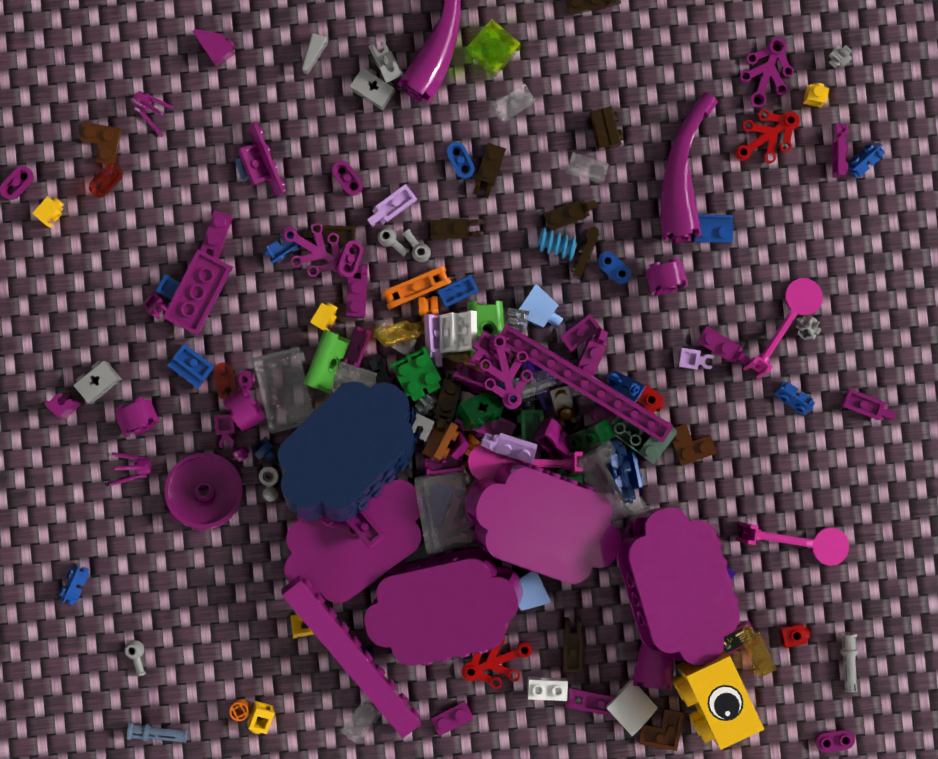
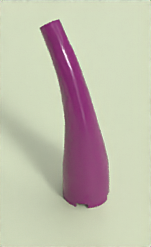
[398,0,461,105]
[660,92,718,243]
[633,642,674,690]

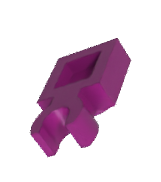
[141,291,167,319]
[214,414,236,448]

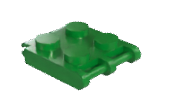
[390,346,441,401]

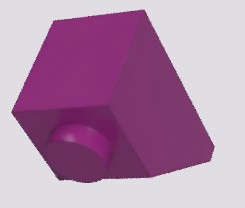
[192,29,235,67]

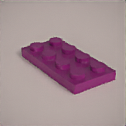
[163,249,233,335]

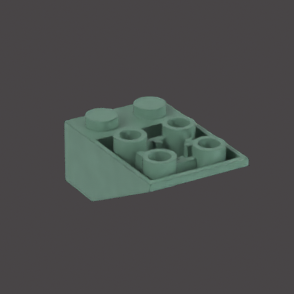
[610,415,677,464]

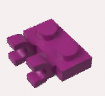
[467,331,515,379]

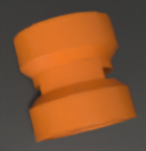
[419,296,439,316]
[464,433,482,457]
[229,699,251,721]

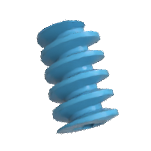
[535,227,577,261]

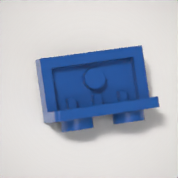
[606,450,643,493]

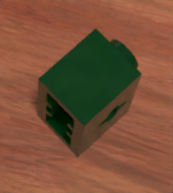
[456,390,504,431]
[566,418,615,453]

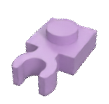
[678,348,714,370]

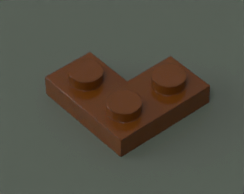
[80,122,122,167]
[671,424,717,466]
[638,708,684,751]

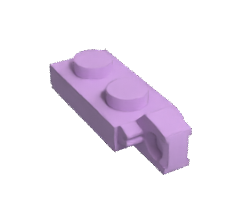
[367,184,417,227]
[424,314,444,368]
[481,433,537,464]

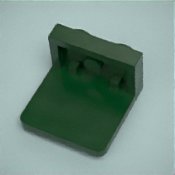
[516,410,543,448]

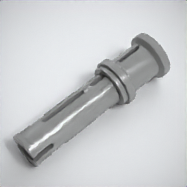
[840,632,858,692]

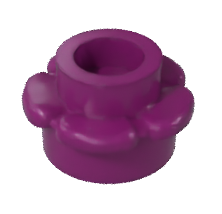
[236,370,255,388]
[231,445,249,462]

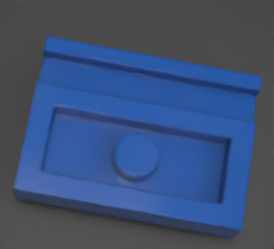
[694,214,733,243]
[167,343,215,389]

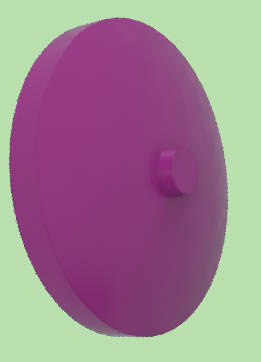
[164,453,243,530]

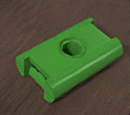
[467,301,504,357]
[303,330,351,394]

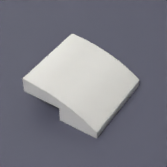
[439,310,477,353]
[605,679,658,736]

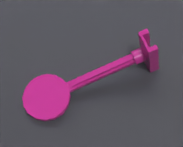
[743,278,823,379]
[468,444,583,480]
[736,521,849,566]

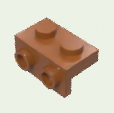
[422,422,459,462]

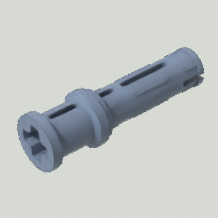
[127,722,188,743]

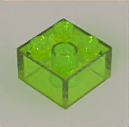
[467,19,521,77]

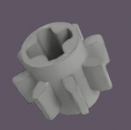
[828,45,852,68]
[796,316,821,340]
[414,394,438,418]

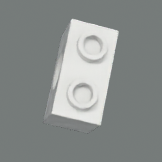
[527,676,568,701]

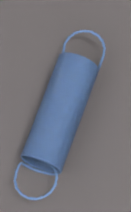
[236,154,248,184]

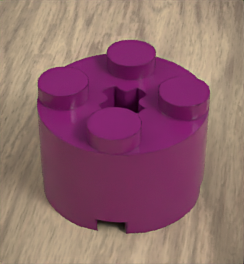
[645,258,688,296]
[223,386,266,432]
[115,397,160,438]

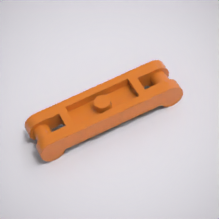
[381,266,452,310]

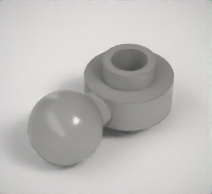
[259,466,279,502]

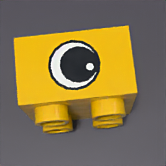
[673,650,764,750]

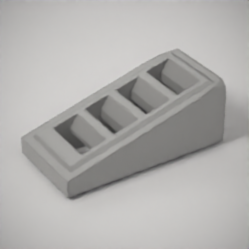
[302,33,328,75]

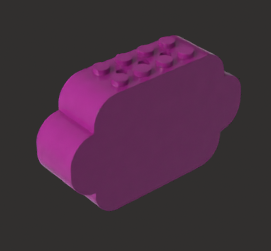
[465,462,621,584]
[284,480,424,603]
[617,507,740,665]
[364,548,523,666]

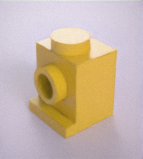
[803,83,829,108]
[32,196,64,228]
[310,302,338,331]
[291,614,315,639]
[247,701,275,734]

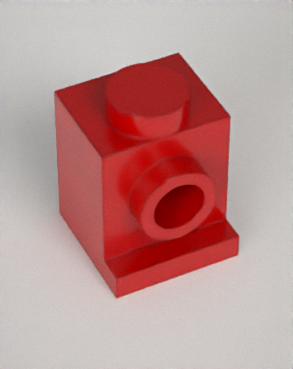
[636,384,665,413]
[778,623,810,648]

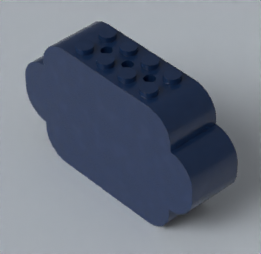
[278,381,414,522]

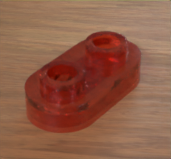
[89,163,123,198]
[213,362,237,400]

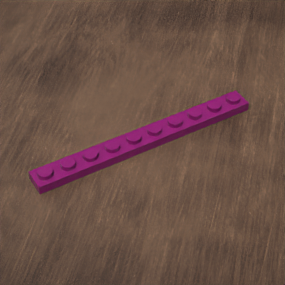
[497,324,673,443]

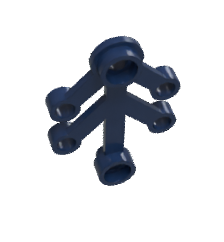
[609,438,636,504]

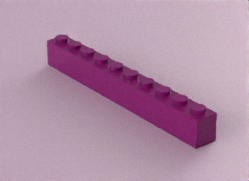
[281,575,421,738]

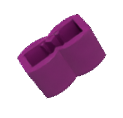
[535,418,572,460]

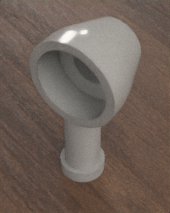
[377,228,410,258]
[402,229,431,263]
[124,640,146,677]

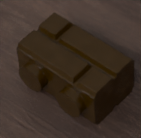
[589,106,624,151]

